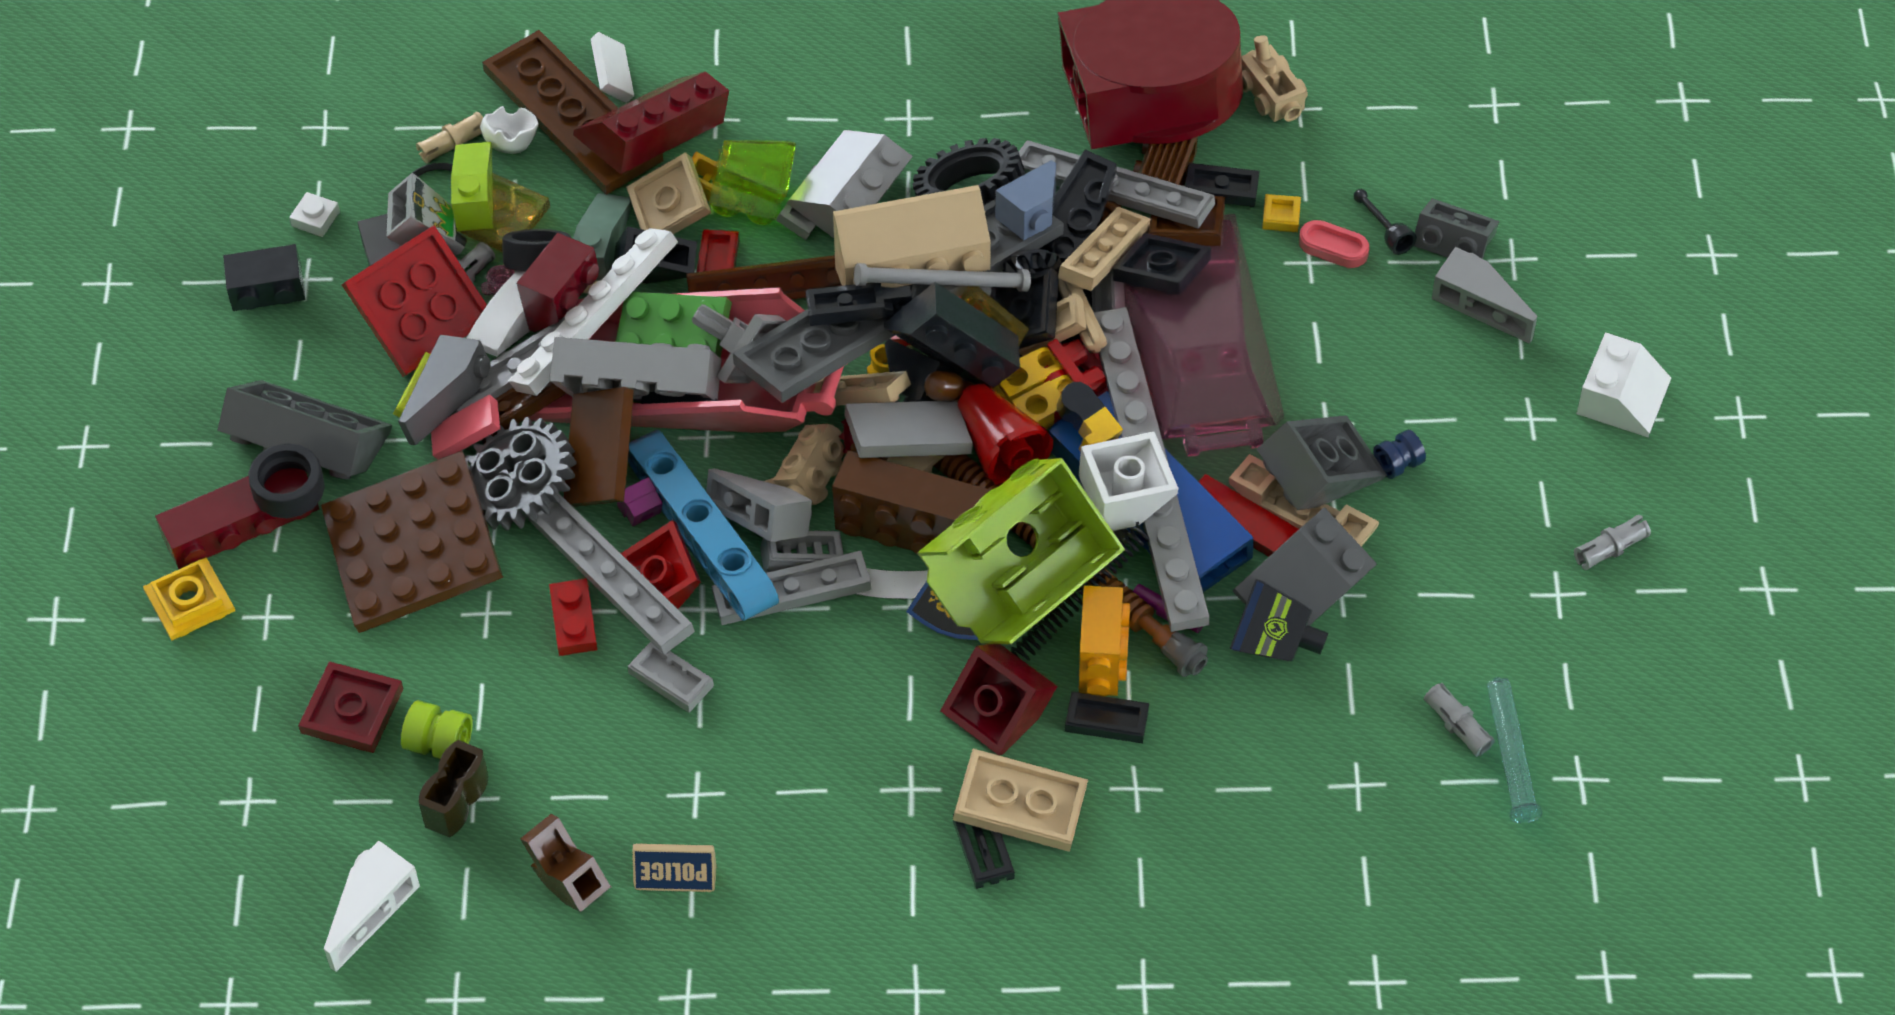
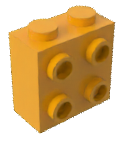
[1079,586,1130,696]

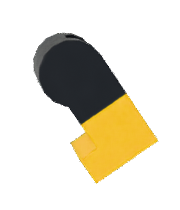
[1057,382,1123,452]

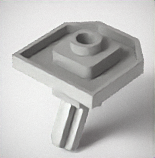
[692,304,786,383]

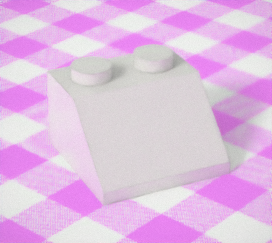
[1577,332,1671,437]
[1079,432,1179,531]

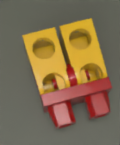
[992,338,1106,429]

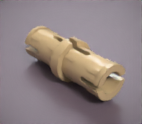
[416,112,483,164]

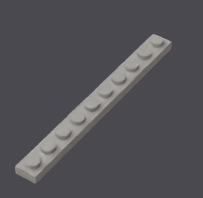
[1094,307,1209,632]

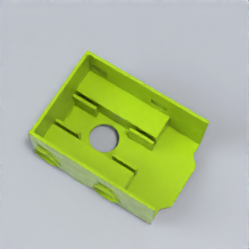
[917,458,1125,644]

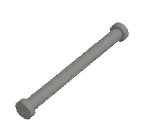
[854,263,1031,292]

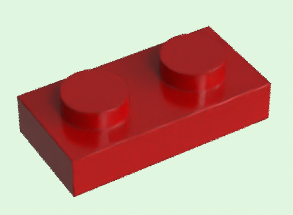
[549,578,598,656]

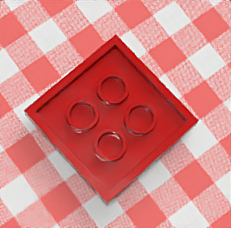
[341,225,487,377]

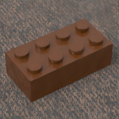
[832,450,991,554]

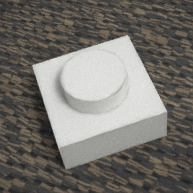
[289,192,340,237]

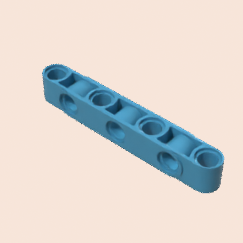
[628,429,779,621]

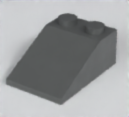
[1257,415,1387,510]
[1233,507,1377,626]

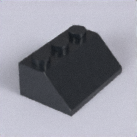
[884,282,1020,388]

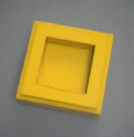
[1262,194,1301,232]

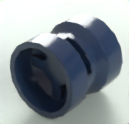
[1373,429,1426,479]

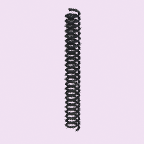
[1011,522,1150,661]

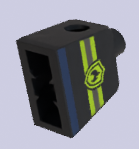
[1230,579,1329,662]

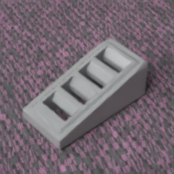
[760,531,844,573]

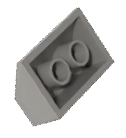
[787,130,913,238]

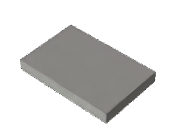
[845,400,973,458]

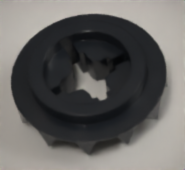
[1003,249,1061,274]

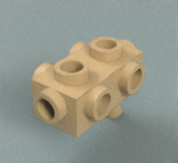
[1241,35,1308,122]
[765,424,845,505]

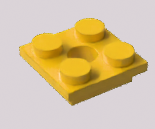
[143,557,235,641]

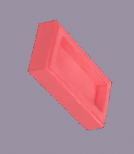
[431,394,500,460]

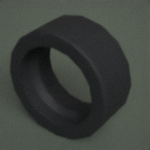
[502,229,572,272]
[248,443,325,519]

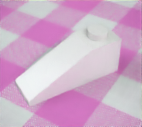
[324,841,420,972]

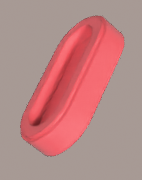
[1299,220,1369,268]

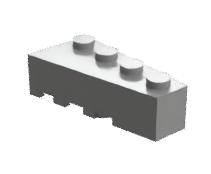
[550,337,722,401]

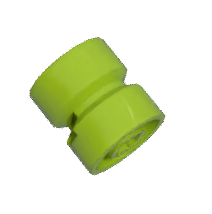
[401,700,473,759]

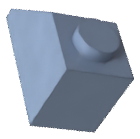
[995,160,1056,240]

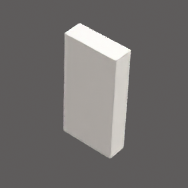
[591,32,634,103]

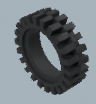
[912,138,1026,206]

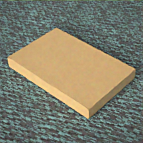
[953,749,1088,852]

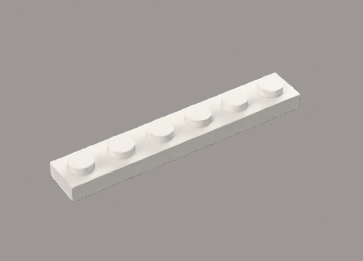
[508,228,678,396]

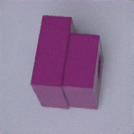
[617,477,662,527]

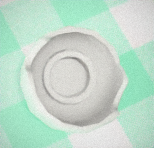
[480,106,539,154]

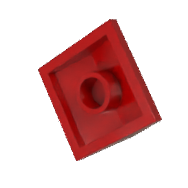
[621,520,701,609]

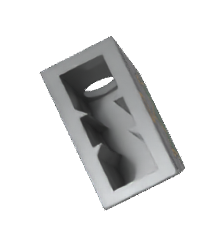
[387,173,467,256]

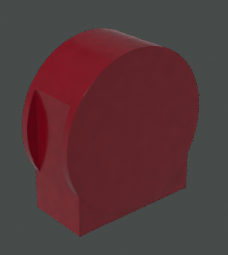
[1058,0,1243,150]

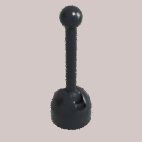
[1354,189,1417,255]

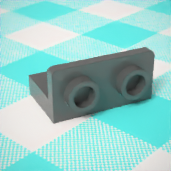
[1414,198,1499,259]

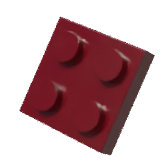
[298,661,404,753]

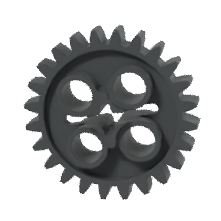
[466,417,577,531]

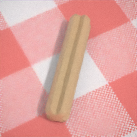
[1058,279,1107,353]

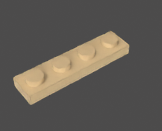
[1058,207,1151,291]

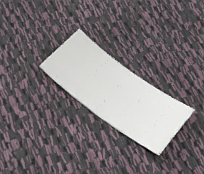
[856,568,928,599]

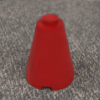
[957,384,1053,486]

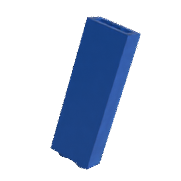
[1049,391,1254,592]

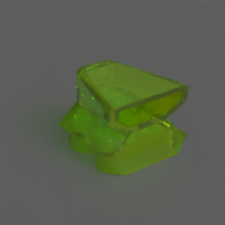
[708,140,796,225]

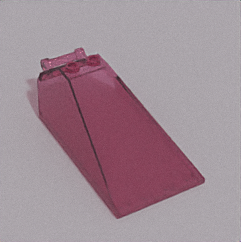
[1124,214,1284,457]

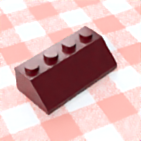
[573,71,729,174]

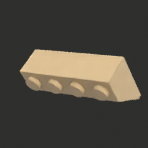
[833,185,990,288]

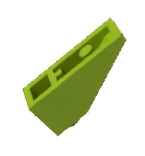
[451,142,493,231]

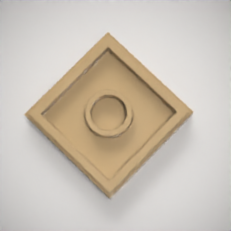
[626,152,711,234]

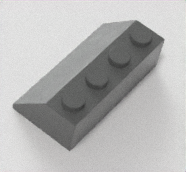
[217,380,392,479]

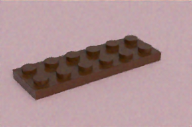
[482,30,664,195]

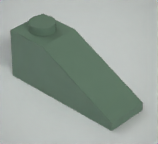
[573,193,632,281]

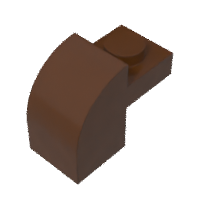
[520,814,611,912]

